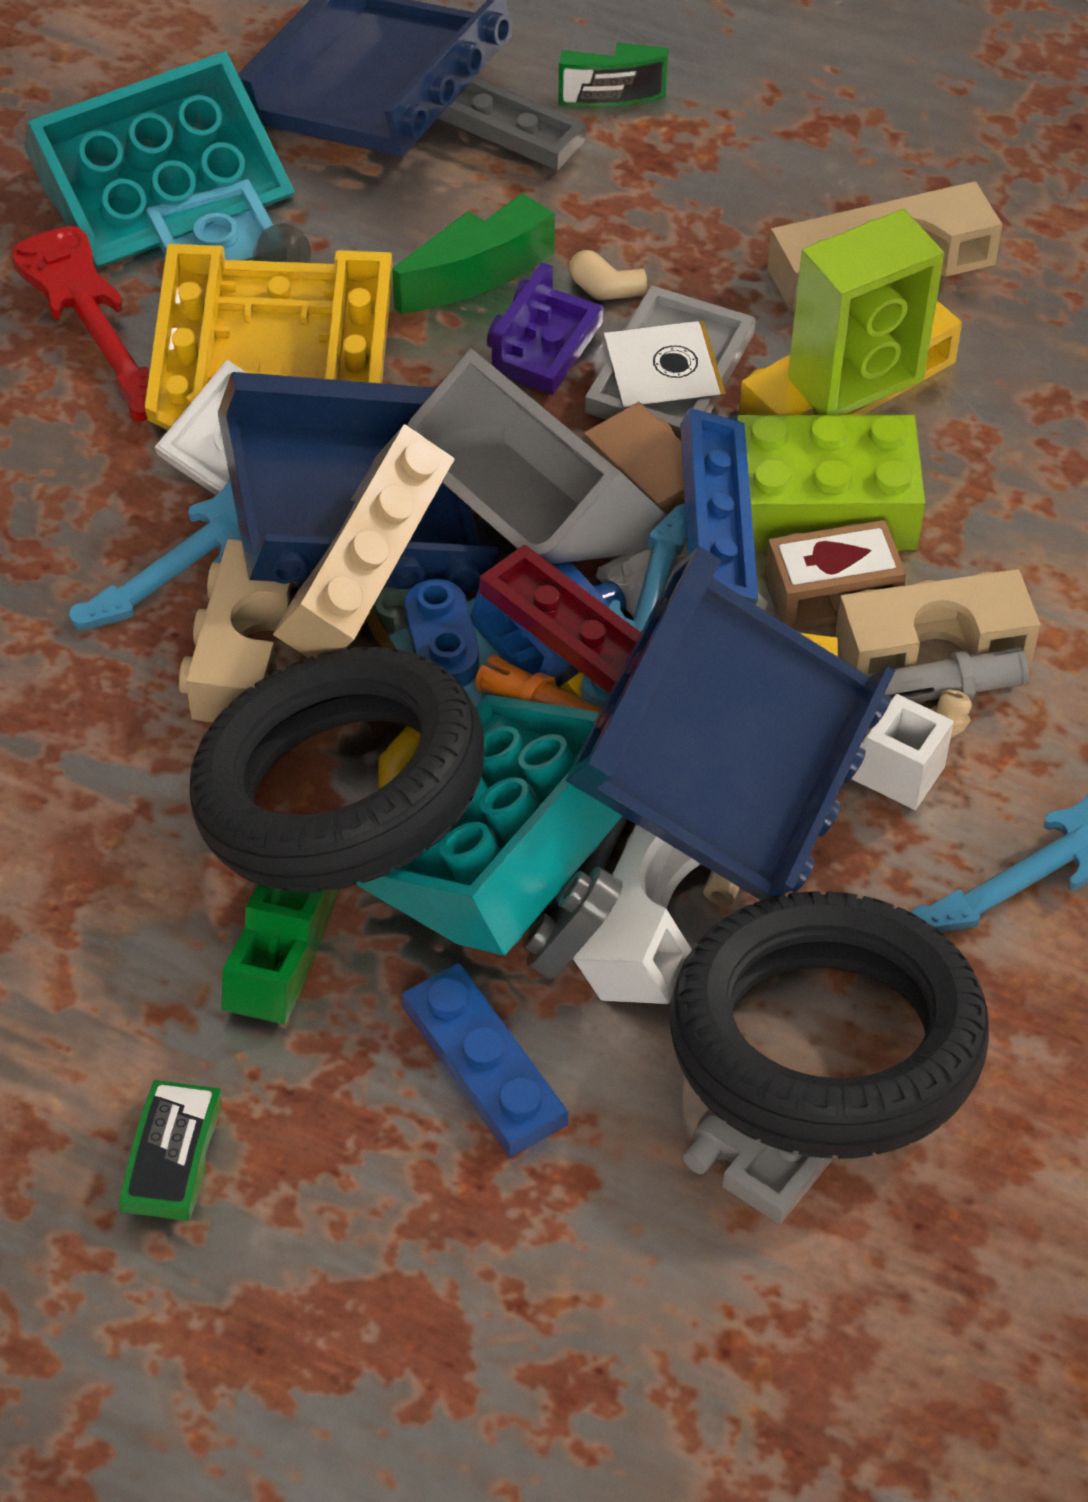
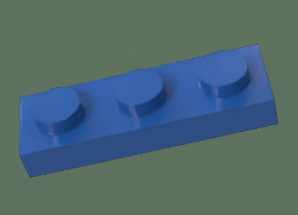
[402,963,569,1158]

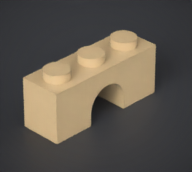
[179,539,303,722]
[835,569,1040,674]

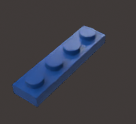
[680,408,759,605]

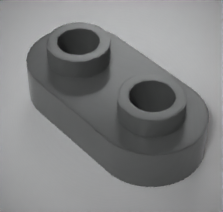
[523,867,623,980]

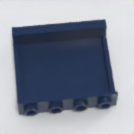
[238,0,512,157]
[217,372,500,592]
[565,546,895,900]

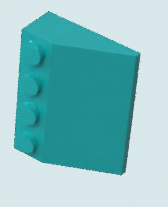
[24,51,295,270]
[357,694,622,956]

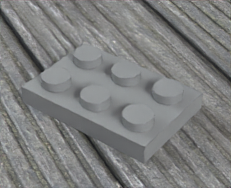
[585,285,756,440]

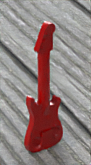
[12,226,149,422]

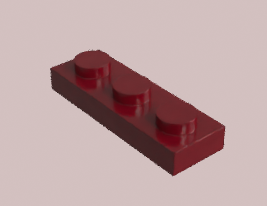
[479,544,641,694]

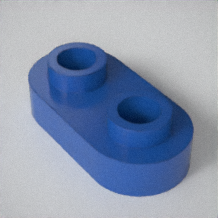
[405,579,479,687]

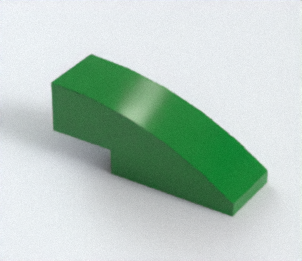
[392,193,555,314]
[221,884,339,1025]

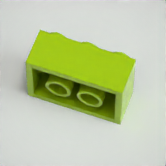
[788,208,945,415]
[737,415,926,551]

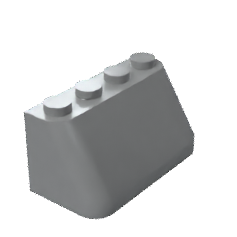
[407,348,667,564]

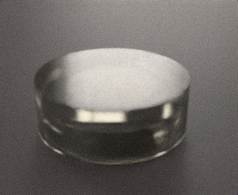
[253,223,311,263]

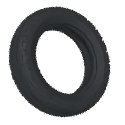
[189,647,485,892]
[670,891,989,1159]

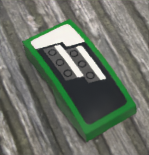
[558,42,669,107]
[119,1080,221,1221]

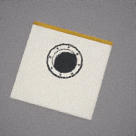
[604,320,726,407]

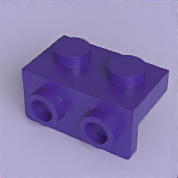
[487,263,603,395]

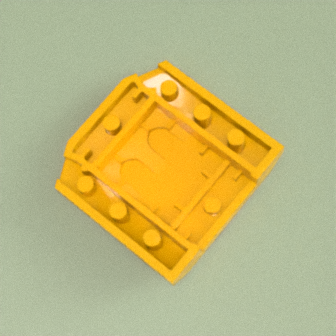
[145,244,393,430]

